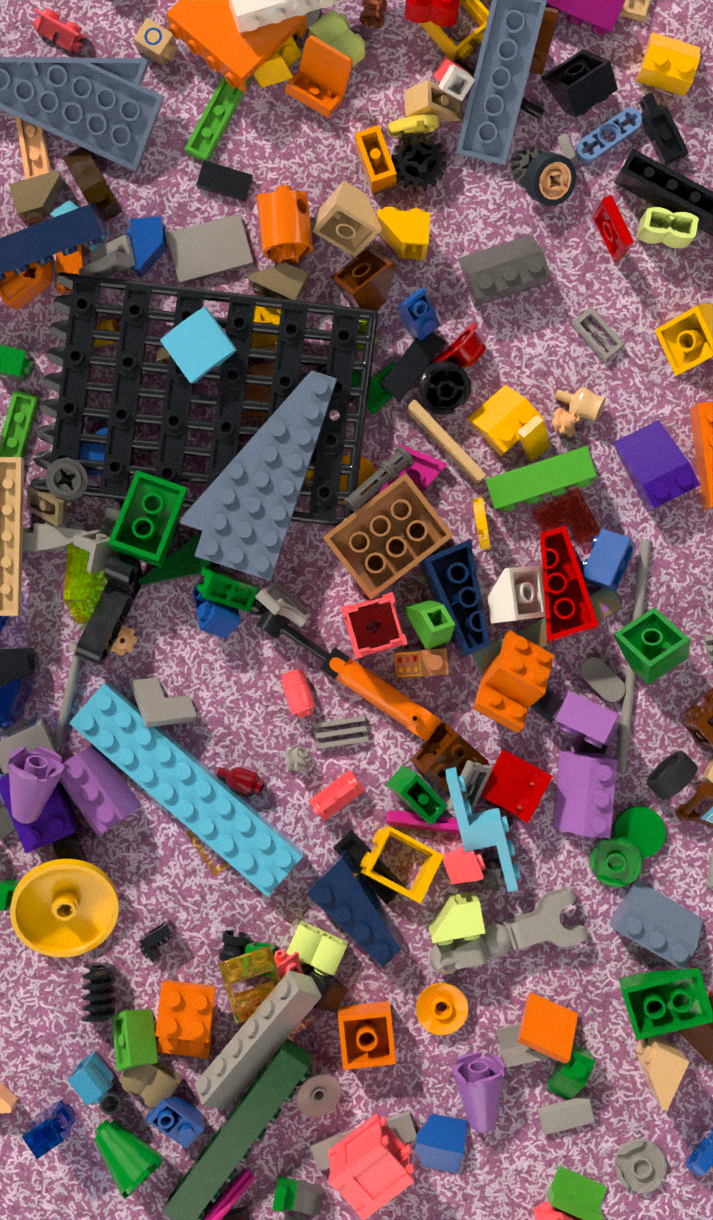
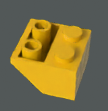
[377,207,430,260]

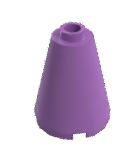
[8,746,65,824]
[452,1052,505,1133]

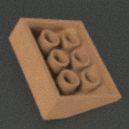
[322,473,454,600]

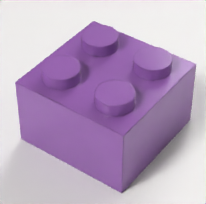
[555,691,623,748]

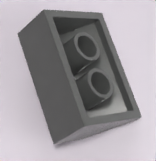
[458,234,551,307]

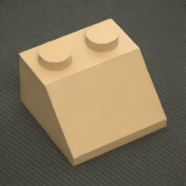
[312,180,382,257]
[636,1036,689,1111]

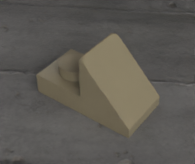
[26,484,69,527]

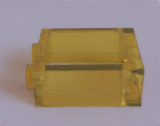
[218,946,280,1024]

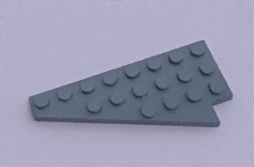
[0,57,165,172]
[179,370,337,581]

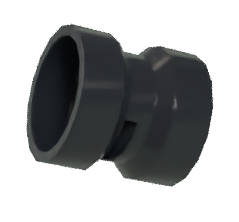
[218,930,248,964]

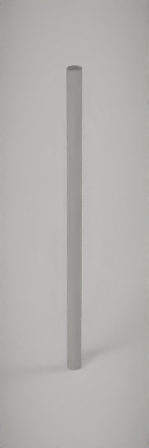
[616,540,651,772]

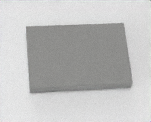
[166,213,254,285]

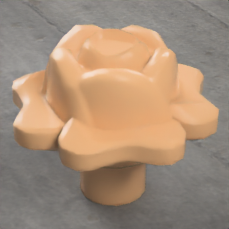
[552,408,580,438]
[111,625,138,656]

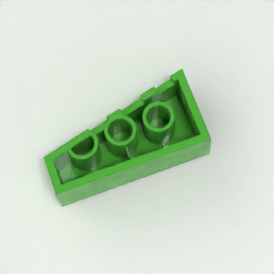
[485,446,598,513]

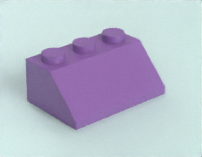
[59,745,141,836]
[553,750,618,838]

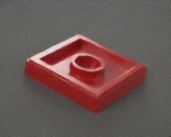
[593,195,634,262]

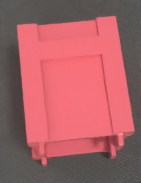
[341,592,408,659]
[328,1113,415,1220]

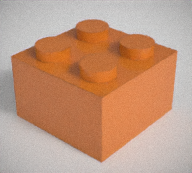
[338,1001,396,1070]

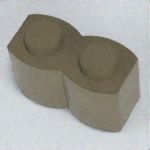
[119,1060,183,1109]

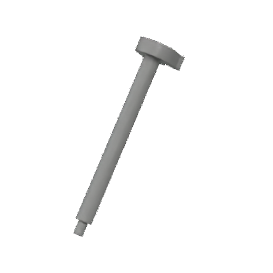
[53,642,82,753]

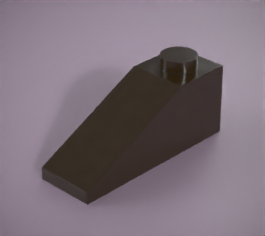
[63,147,122,223]

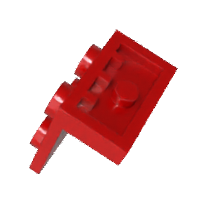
[480,749,553,823]

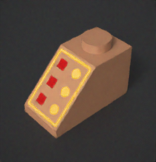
[393,648,449,678]

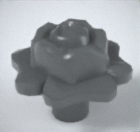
[478,860,504,891]

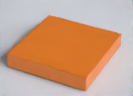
[517,992,578,1064]

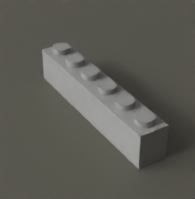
[194,970,322,1110]

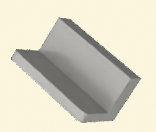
[78,235,136,278]
[73,527,124,573]
[496,1024,551,1068]

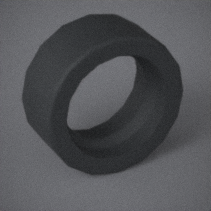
[646,751,698,800]

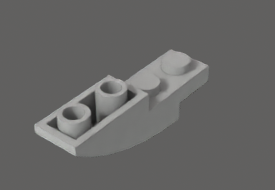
[22,520,88,553]

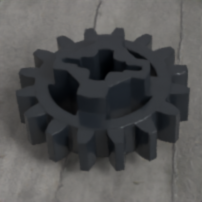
[391,133,447,192]

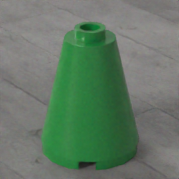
[94,1120,165,1200]

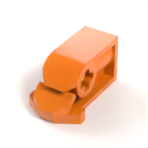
[0,261,53,311]

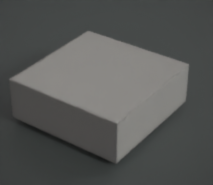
[557,133,579,165]

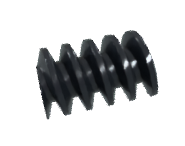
[81,963,116,1022]

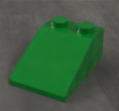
[108,470,187,568]
[619,968,713,1040]

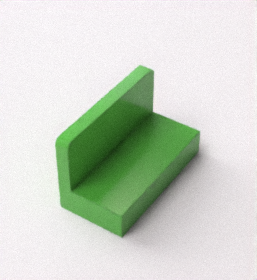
[112,1009,158,1071]
[547,1166,607,1220]

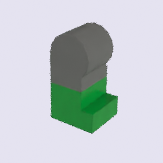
[272,1176,325,1215]

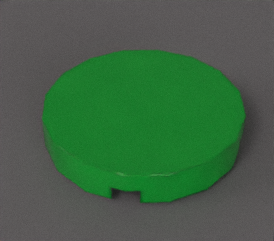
[613,806,666,858]
[590,835,642,888]

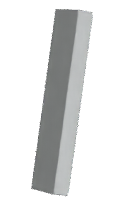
[310,1111,417,1171]

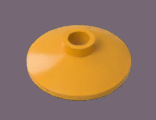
[416,983,468,1035]

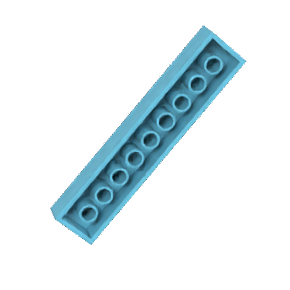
[69,683,304,897]

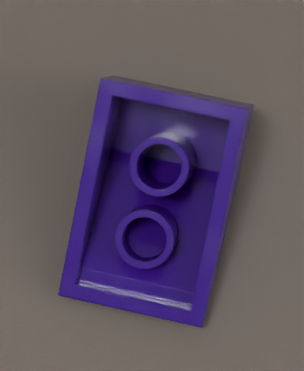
[612,420,701,512]

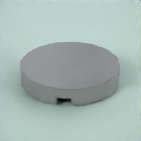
[614,1138,668,1194]

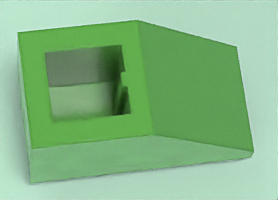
[403,599,455,650]

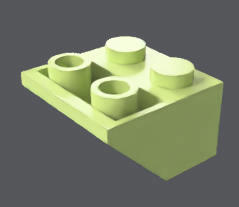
[429,891,485,945]

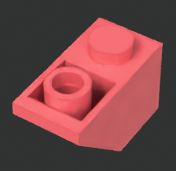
[442,846,486,884]

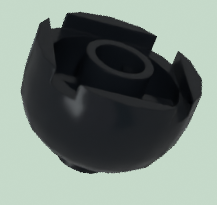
[418,360,472,415]

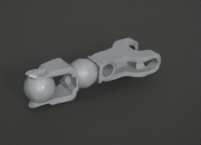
[429,887,588,974]

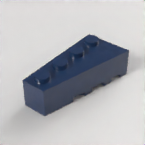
[306,849,404,967]

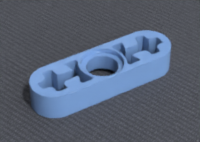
[575,108,642,164]

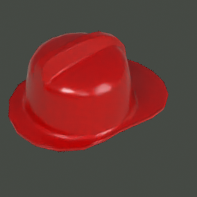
[429,322,486,368]

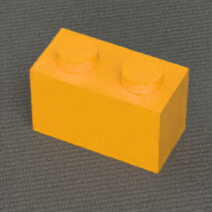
[354,125,397,194]

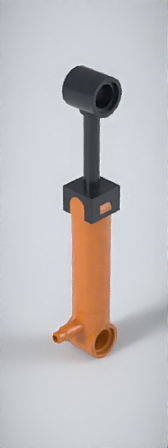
[256,609,442,742]

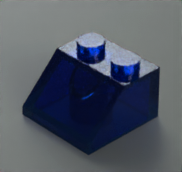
[0,677,35,730]

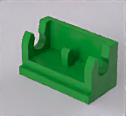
[197,566,259,612]

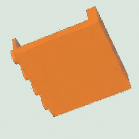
[166,0,307,93]

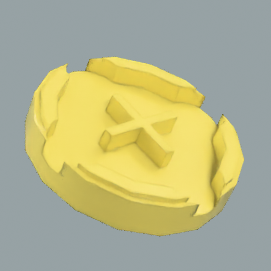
[387,114,439,138]

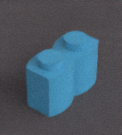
[67,1050,115,1106]

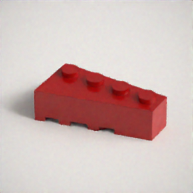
[540,525,599,644]

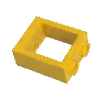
[420,0,489,61]
[360,826,444,904]

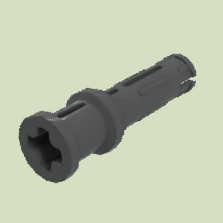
[344,446,414,512]

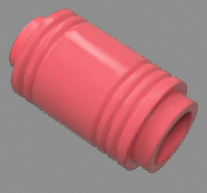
[281,669,316,719]

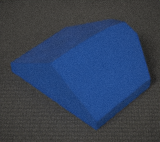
[414,1113,467,1173]

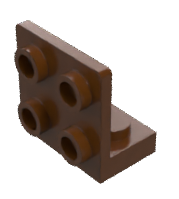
[681,688,713,747]
[410,721,488,797]

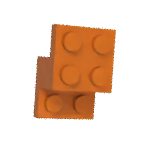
[473,630,554,733]
[155,980,216,1059]

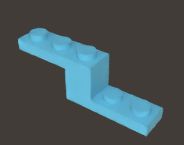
[446,767,521,892]

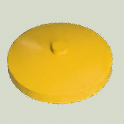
[10,859,119,957]

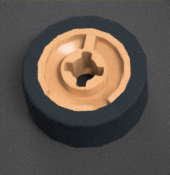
[524,152,577,206]

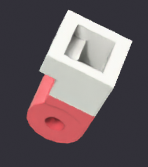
[434,56,475,101]

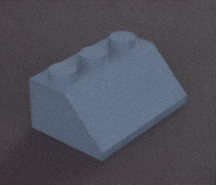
[609,880,703,969]

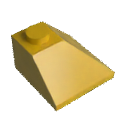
[655,302,713,376]

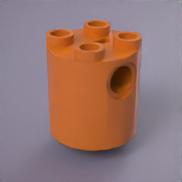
[256,185,314,265]

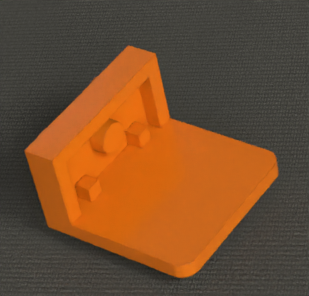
[285,35,353,118]

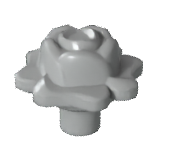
[284,745,313,773]

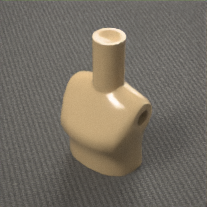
[555,387,606,423]

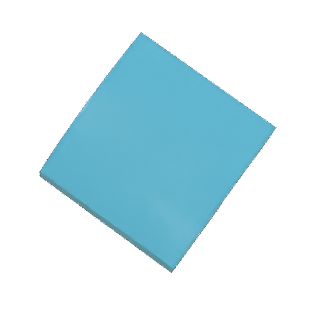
[160,307,237,383]

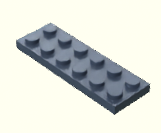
[456,0,547,166]

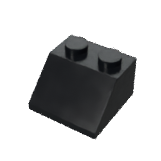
[541,49,618,118]

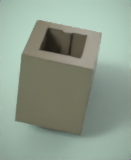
[248,262,309,301]

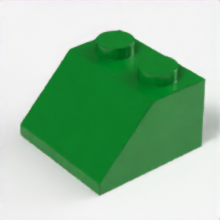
[614,607,690,685]

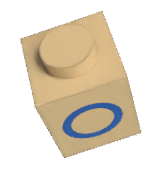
[133,18,177,66]

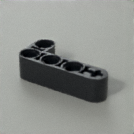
[75,555,143,665]

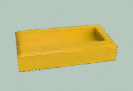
[518,415,551,462]

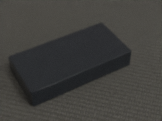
[196,160,253,202]

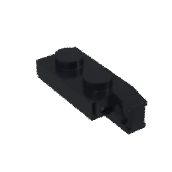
[639,92,689,166]

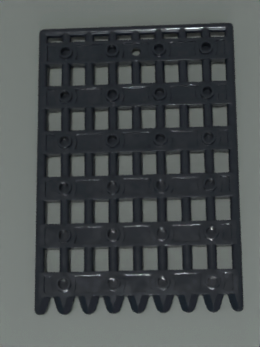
[31,272,378,526]

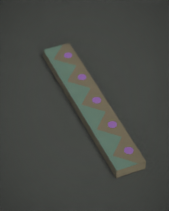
[472,588,622,674]

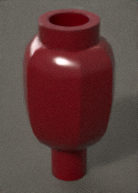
[217,767,265,797]

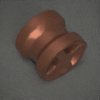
[359,0,388,28]

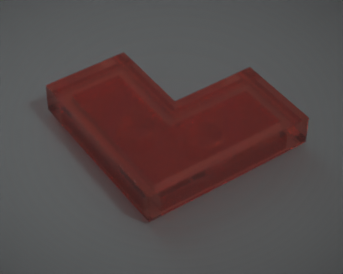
[531,488,601,546]

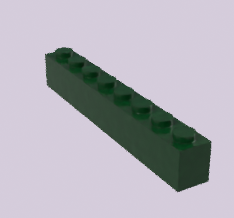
[162,1038,312,1220]

